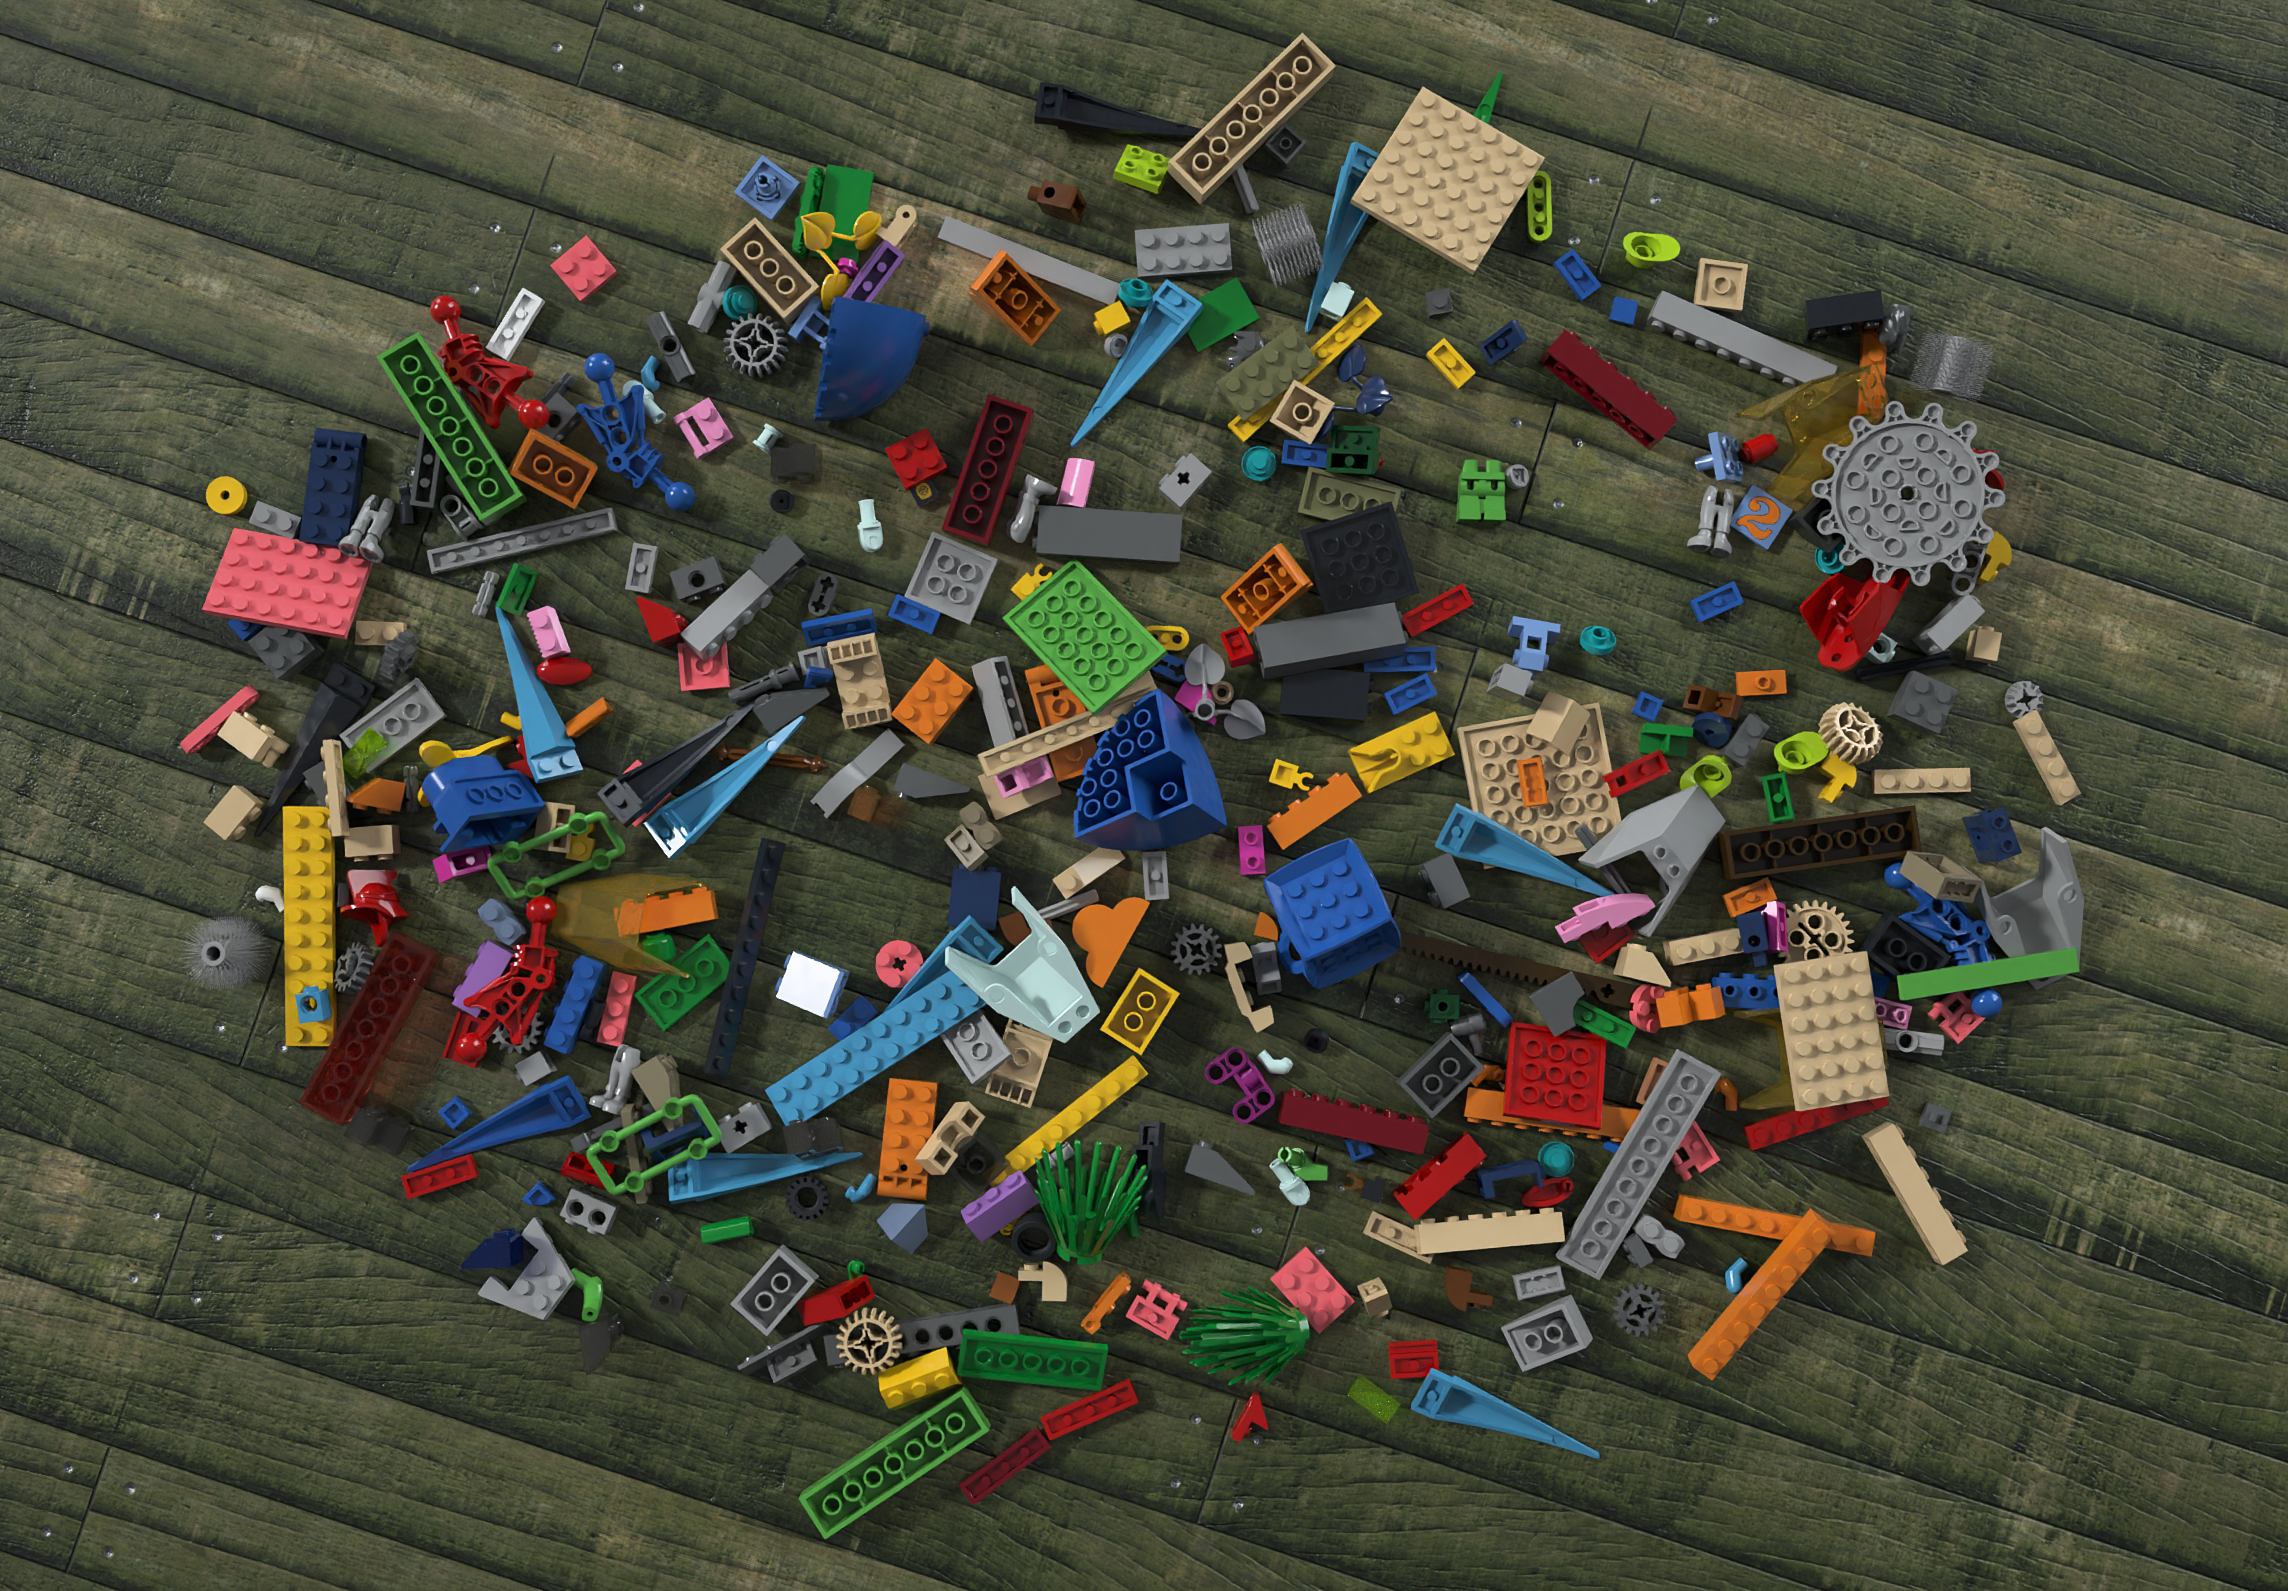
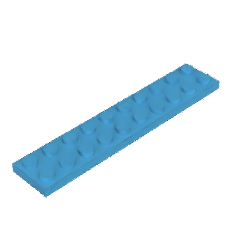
[765,970,988,1131]

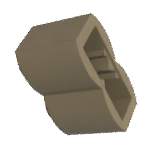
[960,801,1003,851]

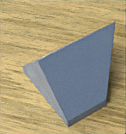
[877,1203,928,1254]

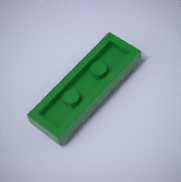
[1573,999,1637,1050]

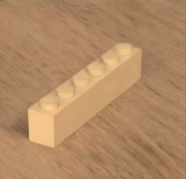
[1862,1121,1968,1265]
[1414,1208,1565,1254]

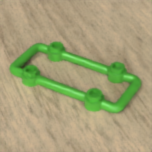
[487,811,626,900]
[586,1094,722,1195]

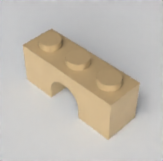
[1662,928,1744,966]
[914,1102,985,1175]

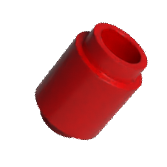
[1740,433,1778,464]

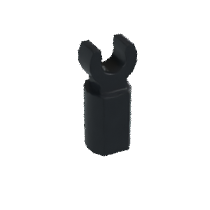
[399,483,419,525]
[579,997,607,1041]

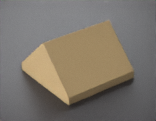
[1270,380,1335,445]
[1525,691,1590,756]

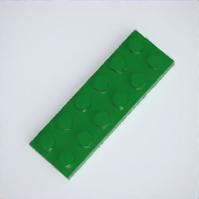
[956,1329,1108,1391]

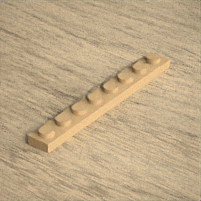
[977,684,1157,778]

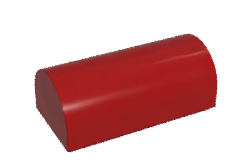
[561,1151,616,1189]

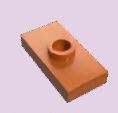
[1736,670,1787,696]
[1516,757,1549,808]

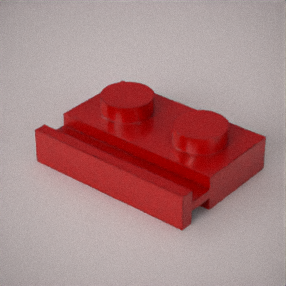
[442,1011,487,1068]
[1388,1339,1439,1379]

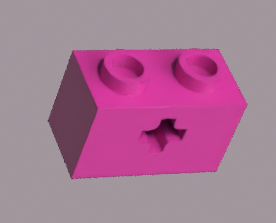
[1237,825,1266,875]

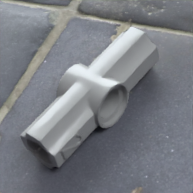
[687,261,738,334]
[1879,1027,1944,1056]

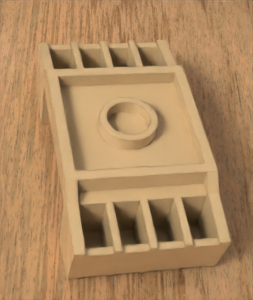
[827,633,894,731]
[1224,942,1274,1033]
[985,1018,1054,1108]

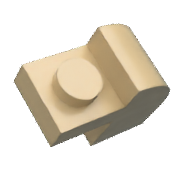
[1018,1258,1067,1301]

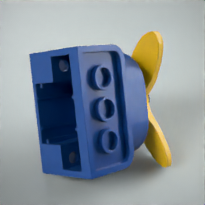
[417,736,546,853]

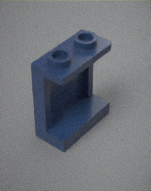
[947,864,1002,930]

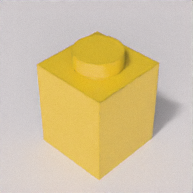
[1093,300,1131,339]

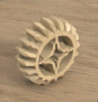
[1818,702,1883,765]
[836,1308,902,1375]

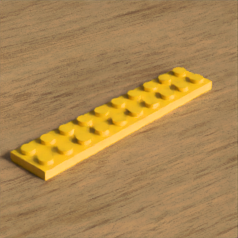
[283,806,337,1046]

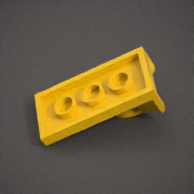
[1348,711,1455,794]

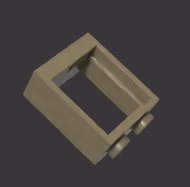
[1899,851,1982,903]

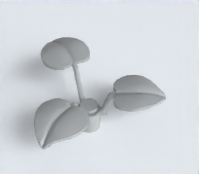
[1176,644,1266,739]

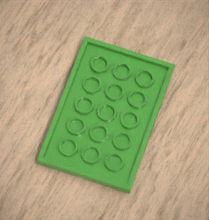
[1003,557,1168,716]

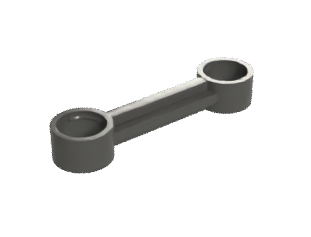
[570,1103,656,1153]

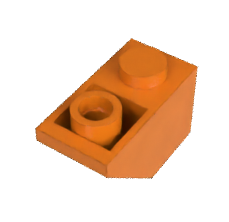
[345,777,406,815]

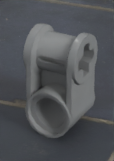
[440,495,484,541]

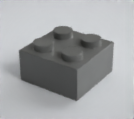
[1264,123,1306,168]
[1620,1230,1654,1268]

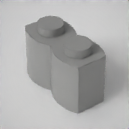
[1630,1212,1685,1258]

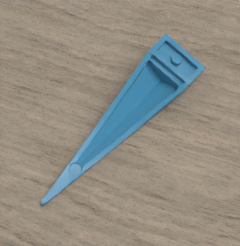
[1305,142,1380,332]
[1071,279,1204,448]
[494,601,583,784]
[644,716,806,860]
[1435,803,1615,897]
[881,915,1004,1015]
[668,1152,864,1204]
[1411,1368,1600,1459]

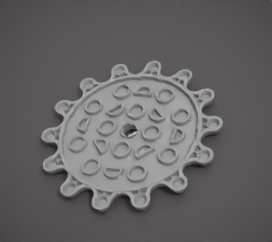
[1811,401,2005,586]

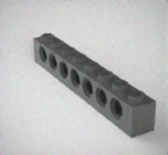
[823,1301,1021,1368]

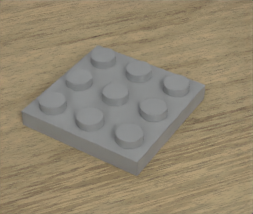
[904,531,998,625]

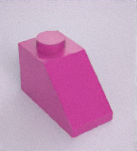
[1173,679,1217,727]
[433,846,492,883]

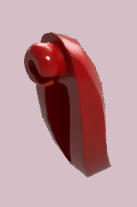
[537,657,592,685]
[1521,1176,1574,1209]

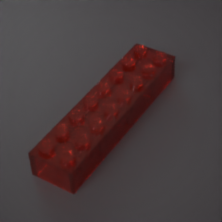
[299,931,443,1126]

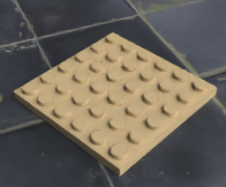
[1350,87,1545,275]
[1457,703,1621,869]

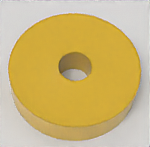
[206,476,247,516]

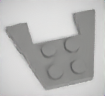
[478,1217,576,1320]

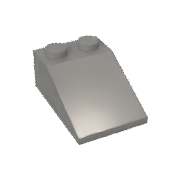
[1501,1295,1593,1372]

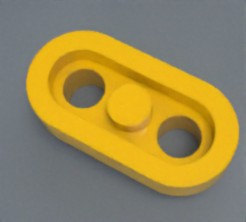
[1145,626,1189,651]

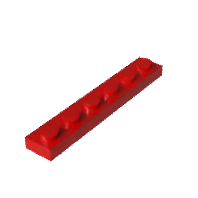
[1743,1097,1890,1150]

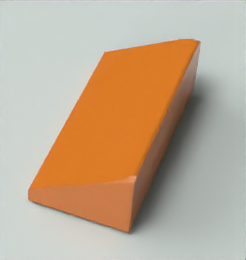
[565,697,613,738]

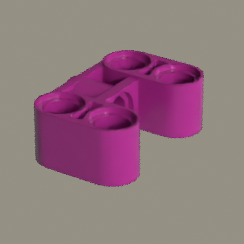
[1205,1047,1275,1124]

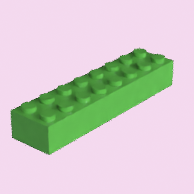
[376,332,528,525]
[798,1384,991,1539]

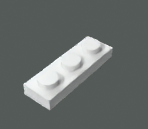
[486,288,545,362]

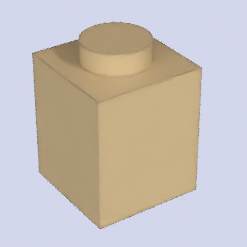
[1965,626,2002,664]

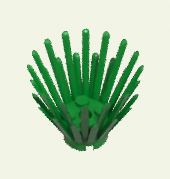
[1035,1139,1148,1265]

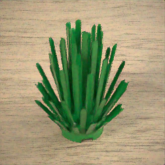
[1179,1286,1310,1385]

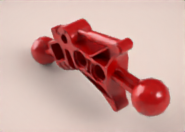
[430,295,550,430]
[455,896,559,1063]

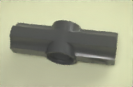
[646,311,697,384]

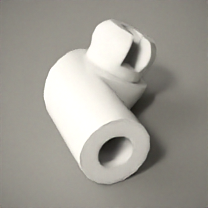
[255,885,284,913]

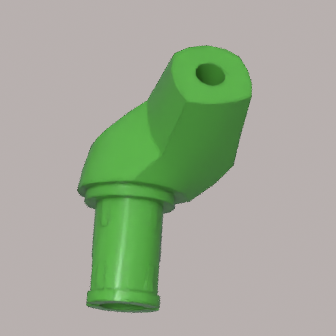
[1278,1147,1328,1181]
[571,1267,603,1322]

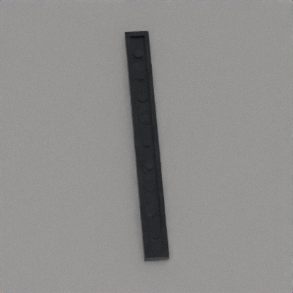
[703,838,786,1076]

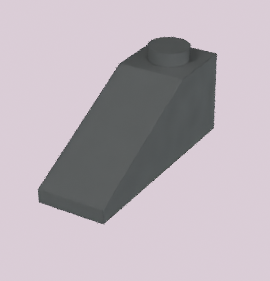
[753,686,830,734]
[893,763,972,801]
[1185,1140,1255,1196]

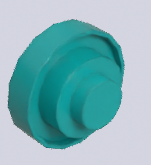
[1118,279,1153,308]
[722,285,757,321]
[1241,446,1276,482]
[1815,540,1848,574]
[1580,626,1616,655]
[1538,1141,1574,1177]

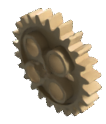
[1777,900,1854,964]

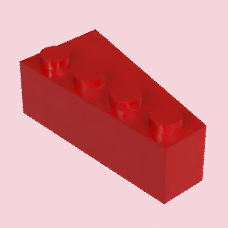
[1391,1131,1486,1221]

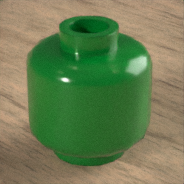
[642,930,676,967]

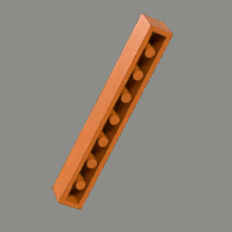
[1461,1086,1641,1142]
[1673,1193,1876,1257]
[1688,1208,1837,1380]

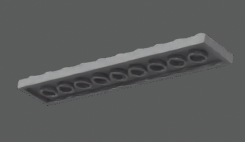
[1556,1049,1721,1280]

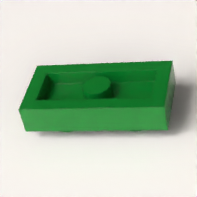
[495,563,538,617]

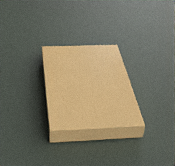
[978,754,1062,820]

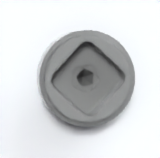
[1104,333,1128,358]
[1505,464,1529,489]

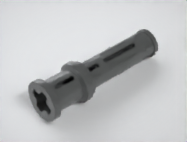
[728,661,801,705]

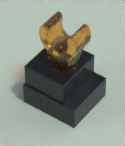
[1343,1173,1386,1203]

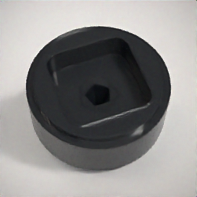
[769,489,794,514]
[1304,1028,1329,1053]

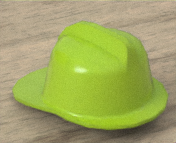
[1623,232,1680,269]
[1774,731,1829,775]
[1680,755,1732,799]

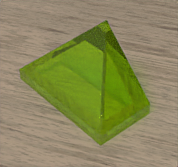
[342,727,389,779]

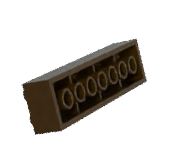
[1717,805,1922,880]

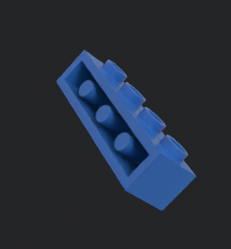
[543,955,610,1054]
[1711,973,1780,1010]

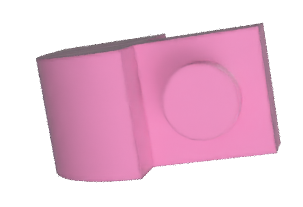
[994,755,1054,799]

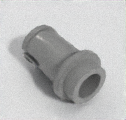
[1048,1141,1075,1171]

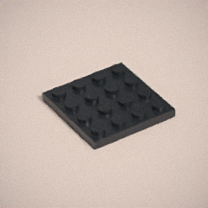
[1300,501,1419,614]

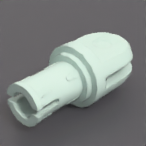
[622,380,666,424]
[857,499,883,552]
[1269,1158,1310,1206]

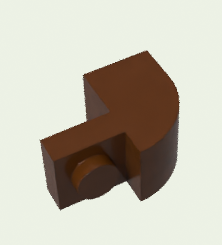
[1682,685,1743,720]
[998,911,1054,946]
[1443,1265,1493,1312]

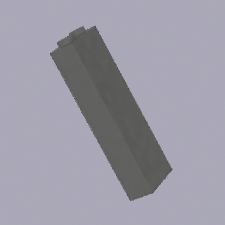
[1032,505,1182,565]
[1254,602,1409,680]

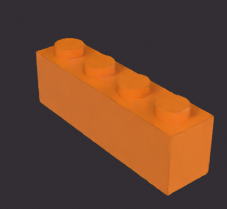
[1266,772,1362,850]
[615,887,719,937]

